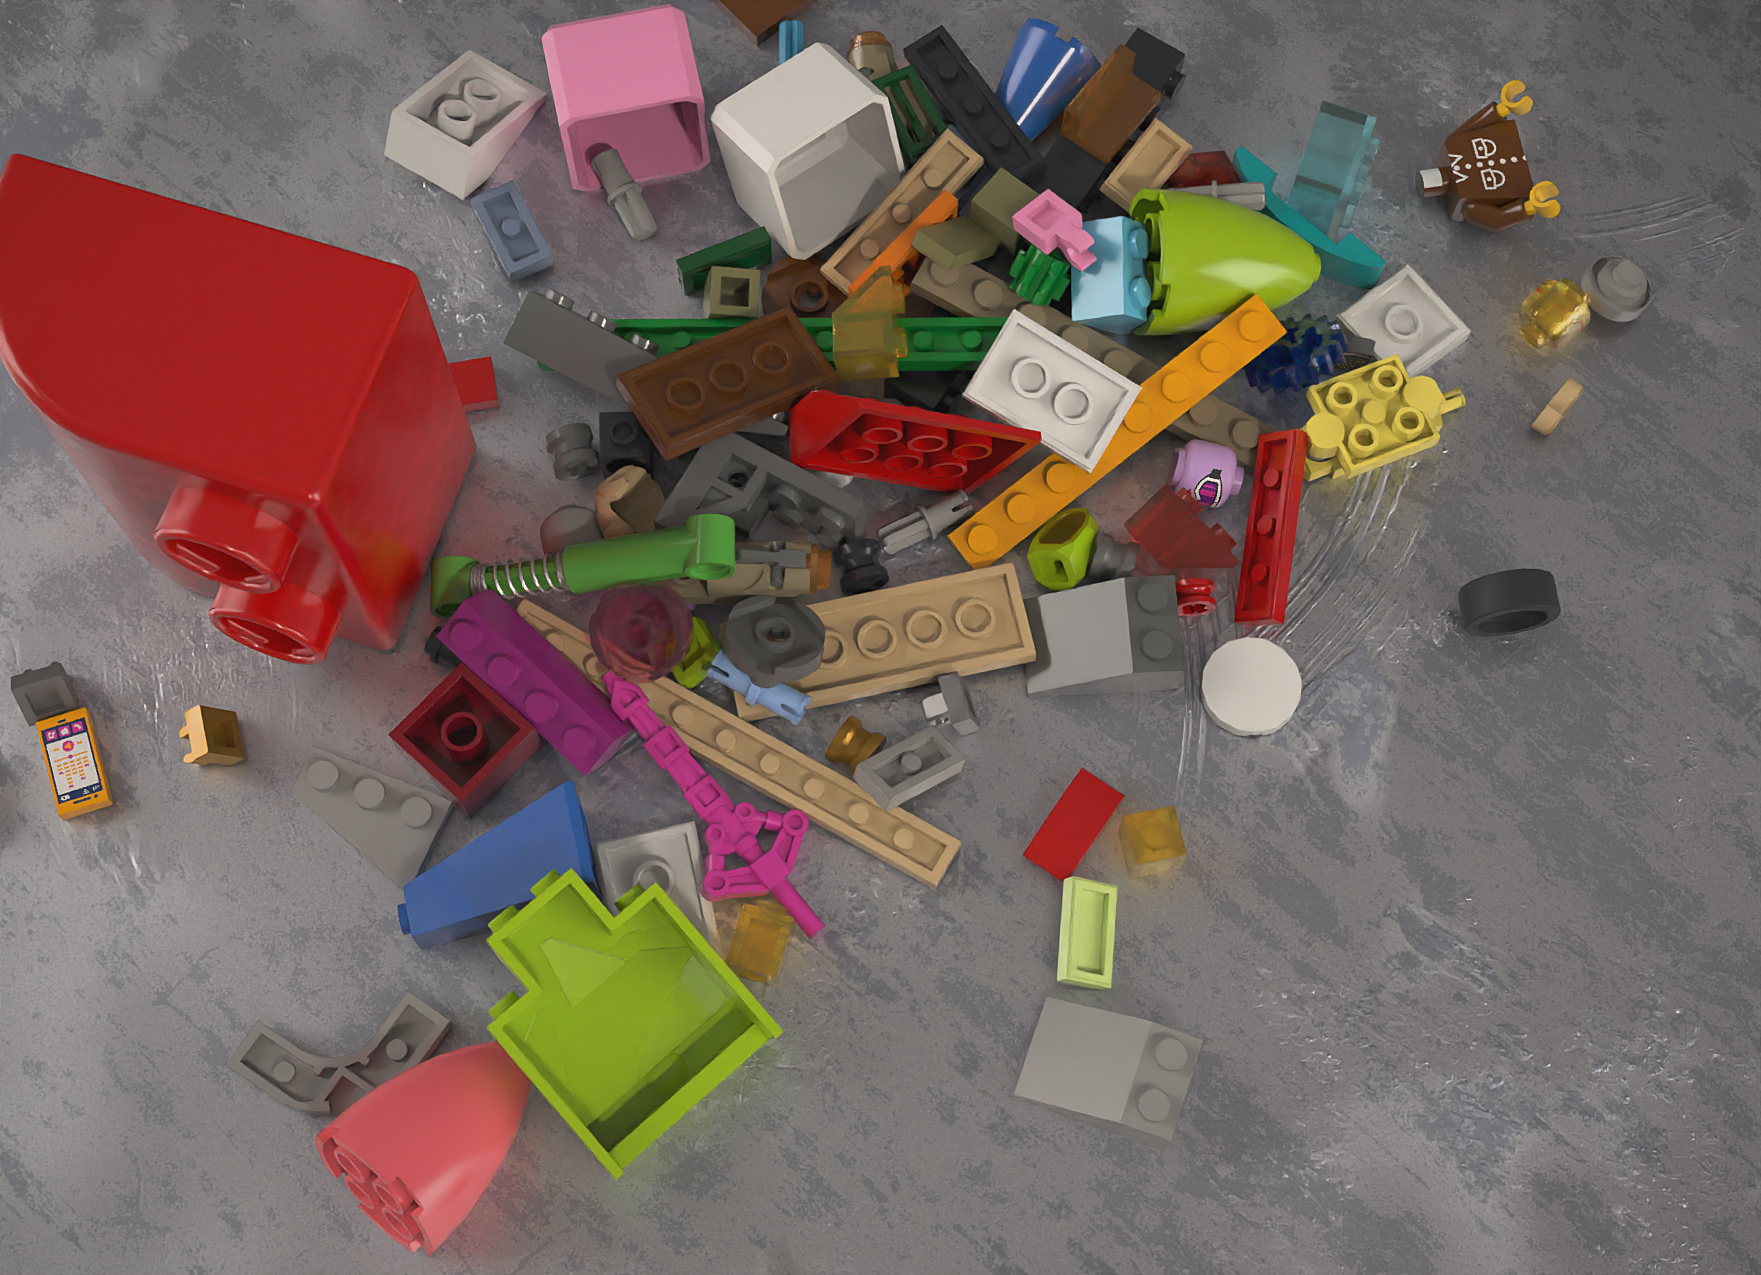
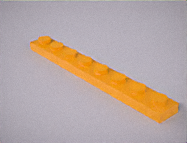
[947,294,1287,571]

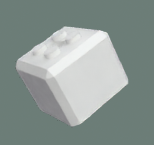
[710,42,906,260]

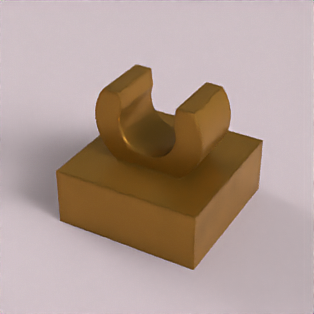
[179,705,245,766]

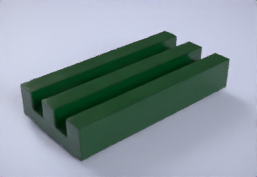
[870,65,947,165]
[676,226,772,296]

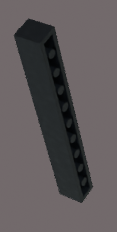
[884,28,1186,415]

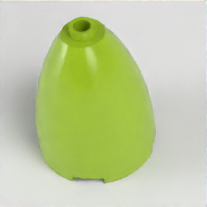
[1129,188,1321,336]

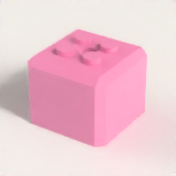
[542,4,710,192]

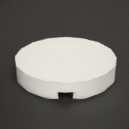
[1200,637,1302,737]

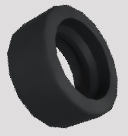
[1458,568,1561,636]

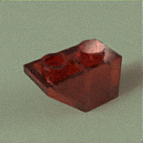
[1124,483,1240,568]

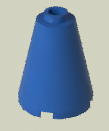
[995,18,1102,142]

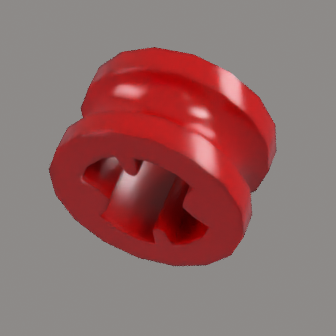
[1175,578,1217,617]

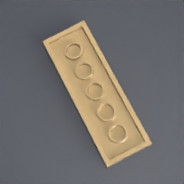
[719,562,1036,722]

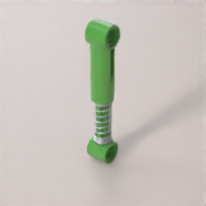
[430,514,736,619]

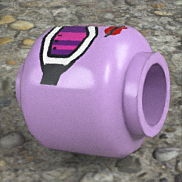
[1167,439,1244,508]

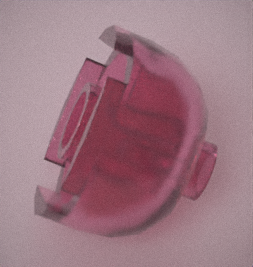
[589,580,695,683]

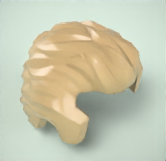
[594,465,666,538]

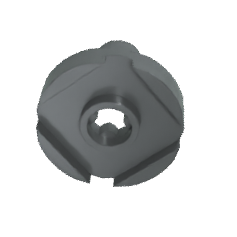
[722,595,825,689]

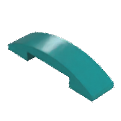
[1228,145,1387,290]

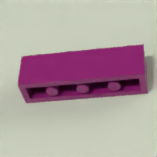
[436,589,635,776]

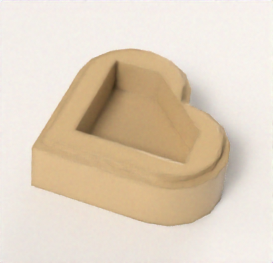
[1530,376,1584,436]

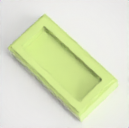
[1057,876,1118,990]

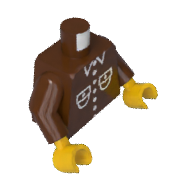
[1415,80,1561,233]

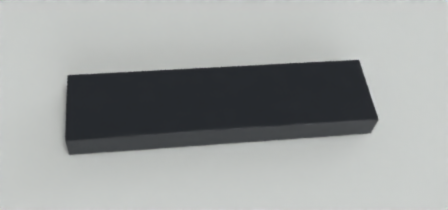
[903,25,1047,184]

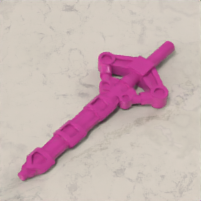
[602,671,825,939]

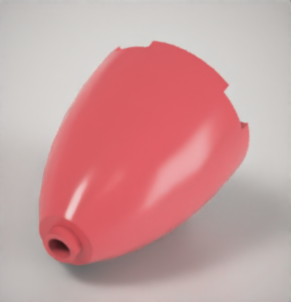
[315,1041,532,1256]

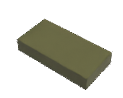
[911,215,1001,271]

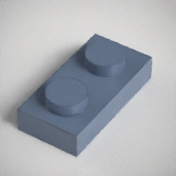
[470,180,555,283]

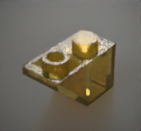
[832,265,907,382]

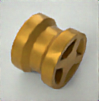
[825,716,887,776]

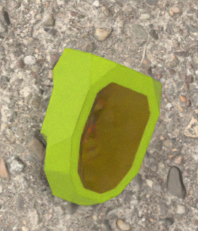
[1027,508,1099,591]

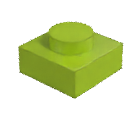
[658,616,722,689]

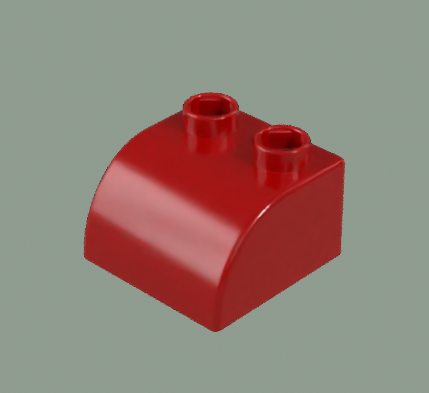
[0,153,476,665]

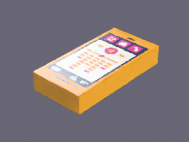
[36,707,114,820]

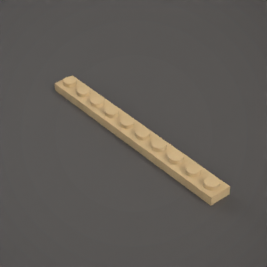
[516,598,961,890]

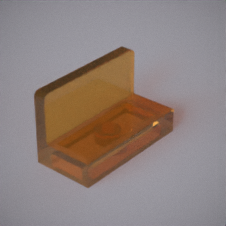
[1061,44,1161,163]

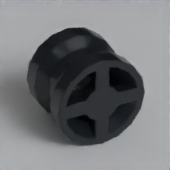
[831,539,889,596]

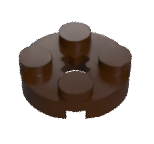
[761,254,848,318]

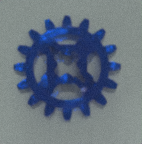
[1242,314,1348,395]

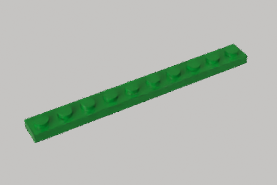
[537,317,1008,371]

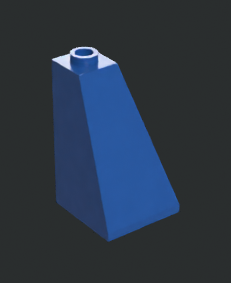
[397,781,604,948]

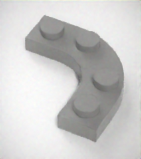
[225,991,453,1115]

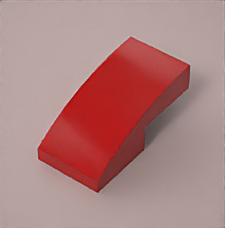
[1023,768,1126,882]

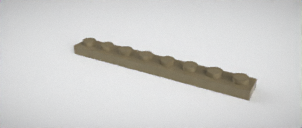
[909,257,1275,475]

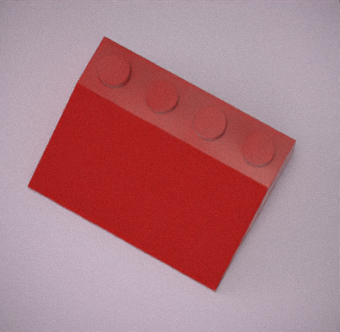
[789,390,1042,495]

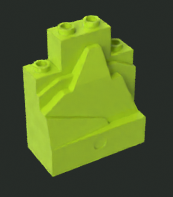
[486,868,784,1180]

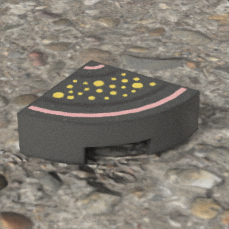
[1316,336,1376,372]

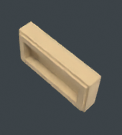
[1099,118,1193,218]

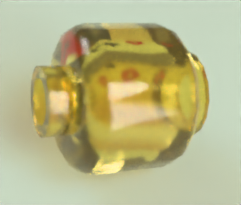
[1518,278,1591,350]

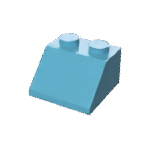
[1071,216,1151,335]

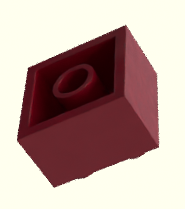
[388,662,542,819]

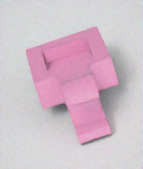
[1012,189,1097,271]

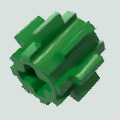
[1008,244,1071,307]

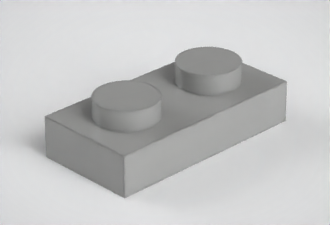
[853,725,966,812]

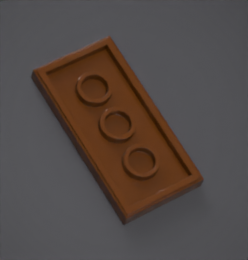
[616,306,840,461]

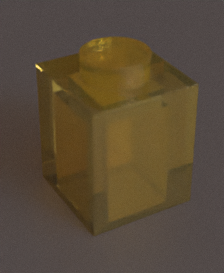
[1118,805,1187,880]
[725,901,795,988]

